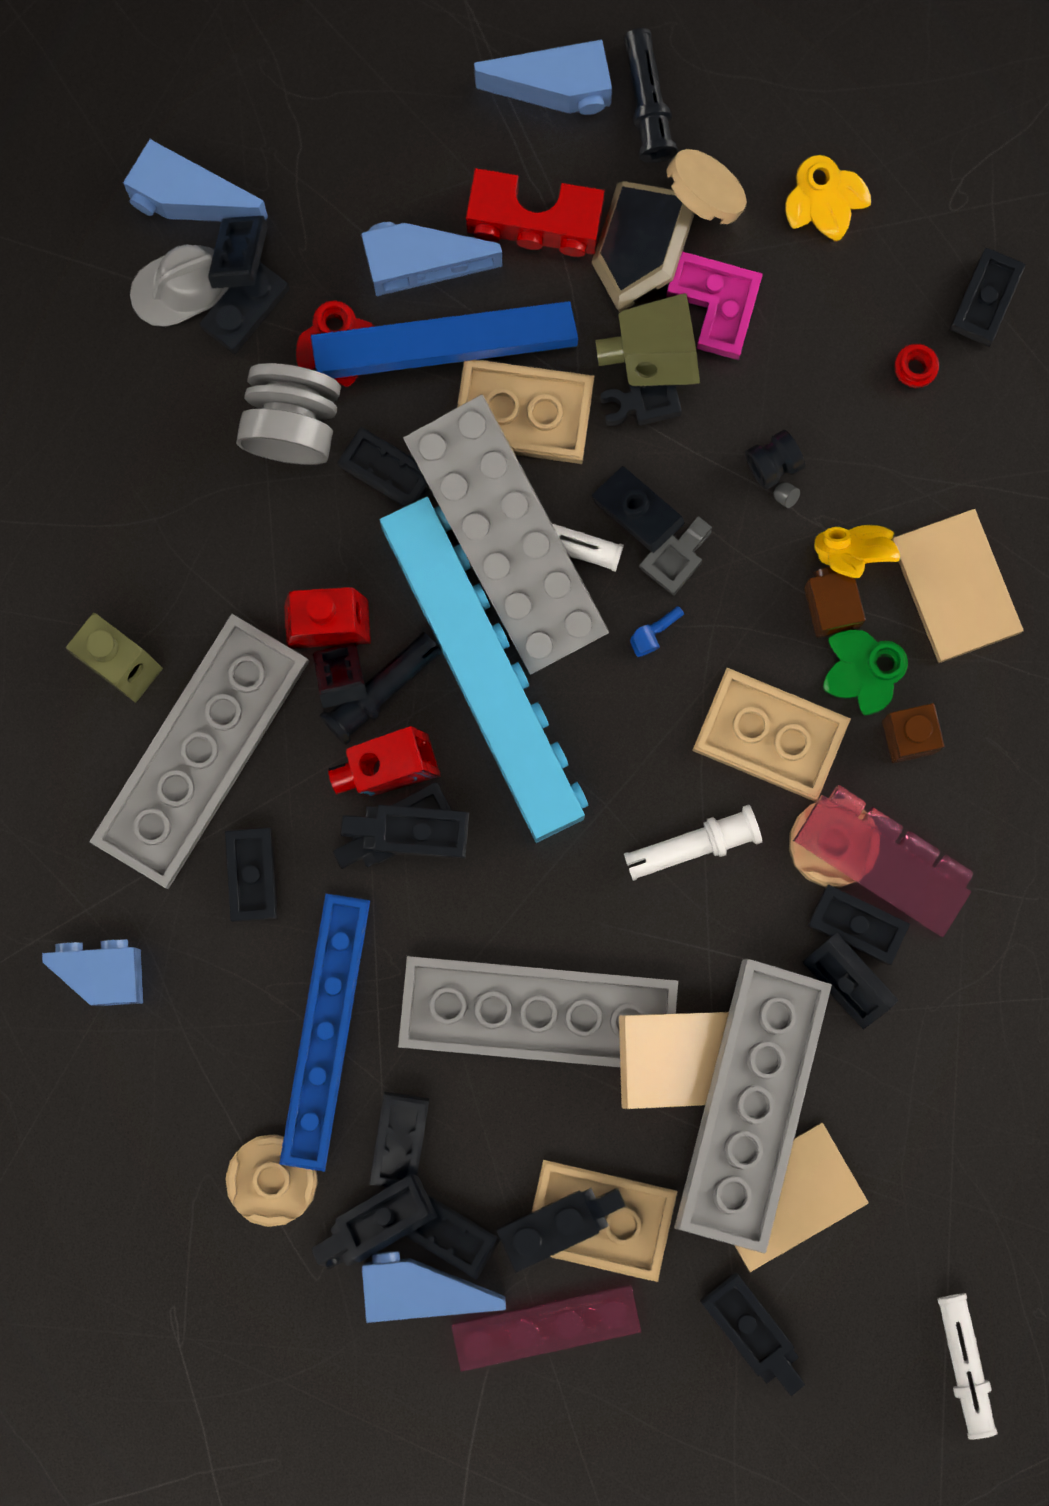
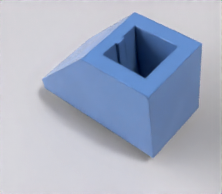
[42,940,143,1006]

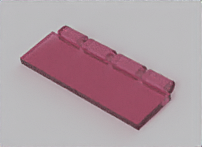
[793,785,973,937]

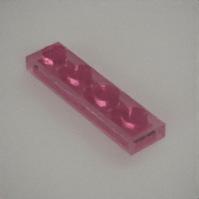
[451,1285,641,1372]

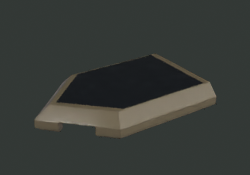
[591,181,695,313]

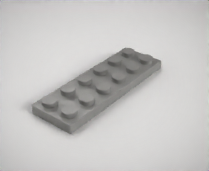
[403,395,609,675]
[89,614,309,889]
[398,956,678,1067]
[674,959,832,1254]

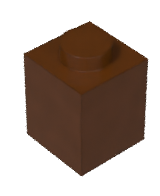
[804,567,866,638]
[882,703,945,763]

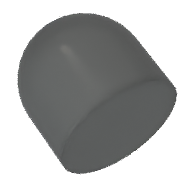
[774,482,800,508]

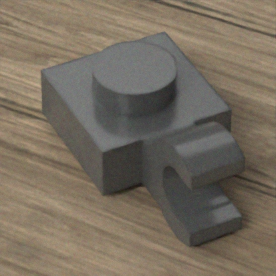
[640,516,712,596]

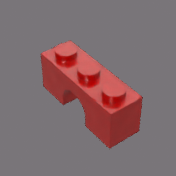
[466,168,605,257]

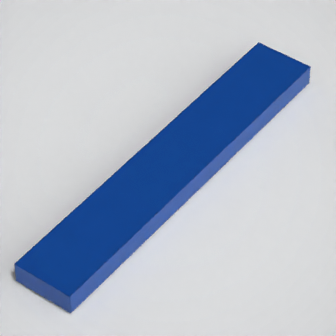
[311,301,578,378]
[279,894,370,1172]

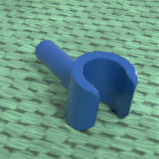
[630,606,684,657]

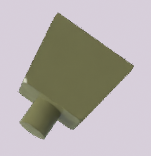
[595,293,700,386]
[66,612,163,703]

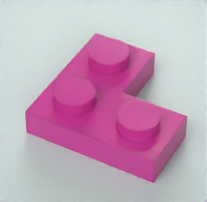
[666,252,763,360]

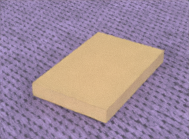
[457,360,594,464]
[892,509,1024,664]
[692,668,851,802]
[619,1012,729,1109]
[734,1122,869,1272]
[532,1160,677,1282]

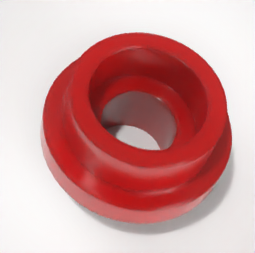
[894,344,939,388]

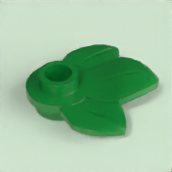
[823,630,908,716]

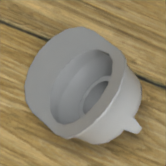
[130,244,229,327]

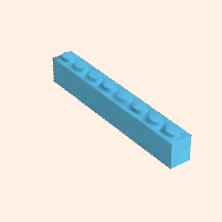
[379,496,589,843]

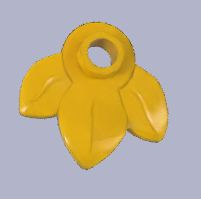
[785,155,871,241]
[814,525,900,578]

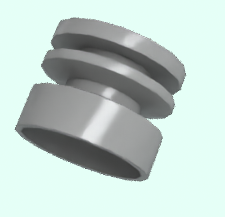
[236,363,341,465]

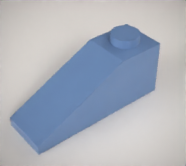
[474,40,612,115]
[123,139,268,221]
[361,222,502,296]
[362,1251,506,1323]

